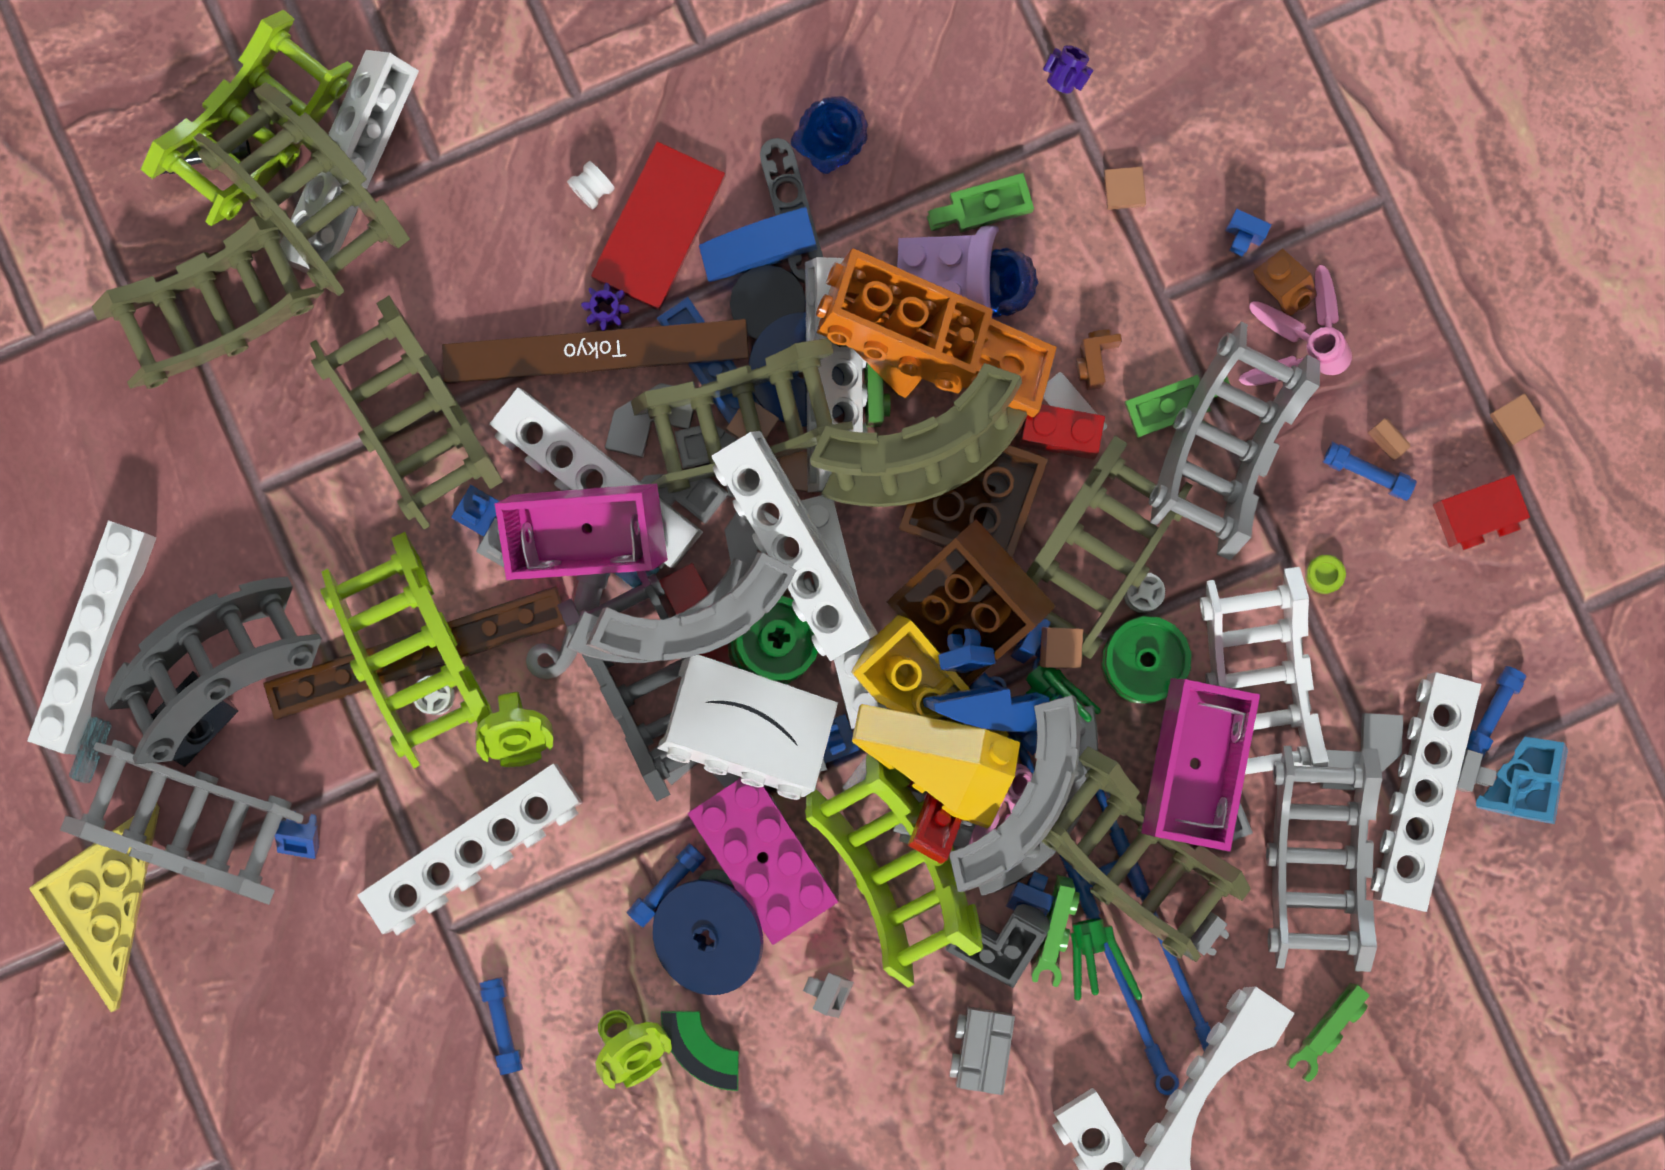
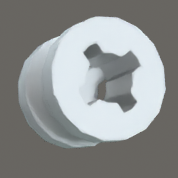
[567,161,615,210]
[1124,573,1165,613]
[414,676,455,715]

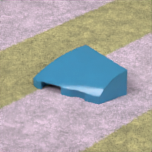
[1476,737,1568,824]

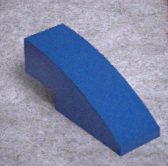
[699,207,818,282]
[923,684,1050,732]

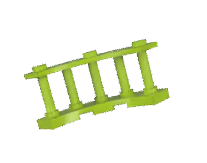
[140,10,353,226]
[320,532,493,769]
[805,754,983,988]

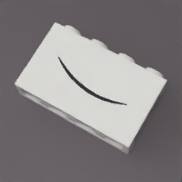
[658,655,838,800]

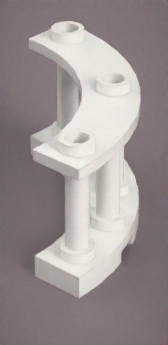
[1200,567,1329,794]

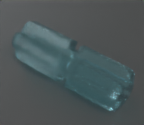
[69,717,112,783]

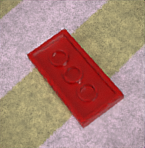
[591,141,726,311]

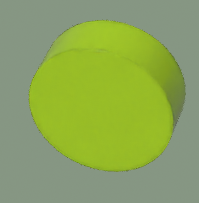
[1305,555,1346,594]

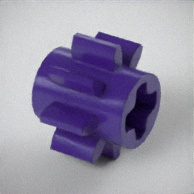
[1043,45,1093,94]
[581,283,630,331]

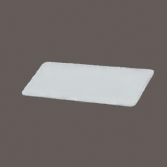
[1043,372,1107,431]

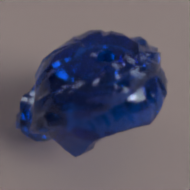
[791,96,868,174]
[990,247,1038,318]

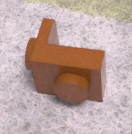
[1253,248,1317,316]
[1076,329,1122,390]

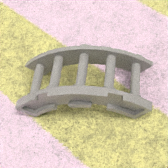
[1149,321,1320,560]
[566,552,797,663]
[949,695,1098,896]
[60,740,304,905]
[1266,746,1382,972]

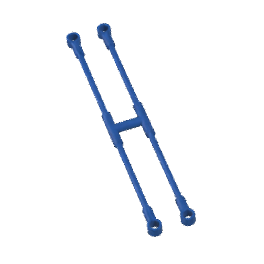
[991,658,1211,1095]

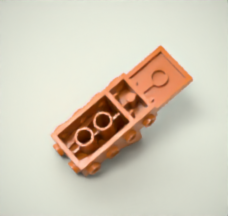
[816,248,1057,417]

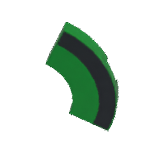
[661,1011,739,1091]

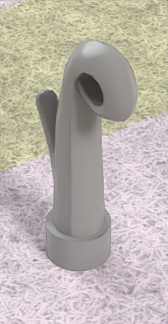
[526,573,611,679]

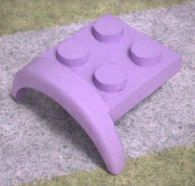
[897,226,999,308]

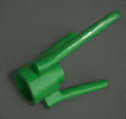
[1026,666,1101,722]
[1070,918,1142,1001]

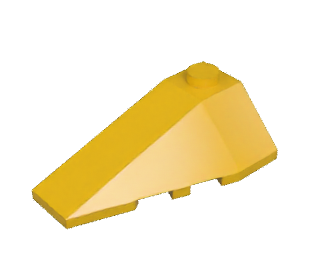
[851,615,1009,737]
[852,704,1020,829]

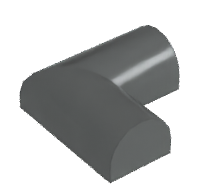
[945,904,1050,988]

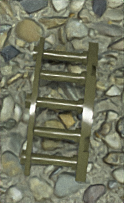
[194,82,410,296]
[92,210,324,389]
[310,295,503,529]
[631,338,853,493]
[810,363,1027,507]
[1026,436,1193,659]
[1041,746,1251,962]

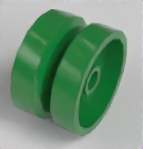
[728,596,818,685]
[1101,616,1192,704]

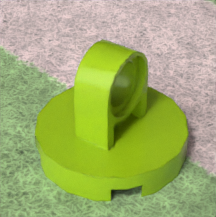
[475,691,553,767]
[595,1010,672,1089]

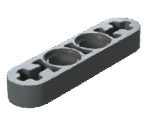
[760,138,823,284]

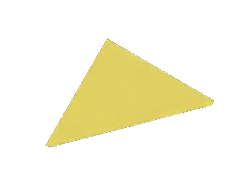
[29,803,160,1012]

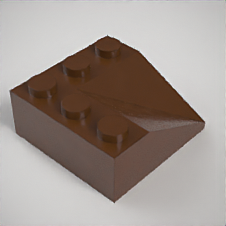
[899,445,1048,558]
[886,519,1056,686]

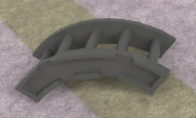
[557,571,692,801]
[104,576,322,764]

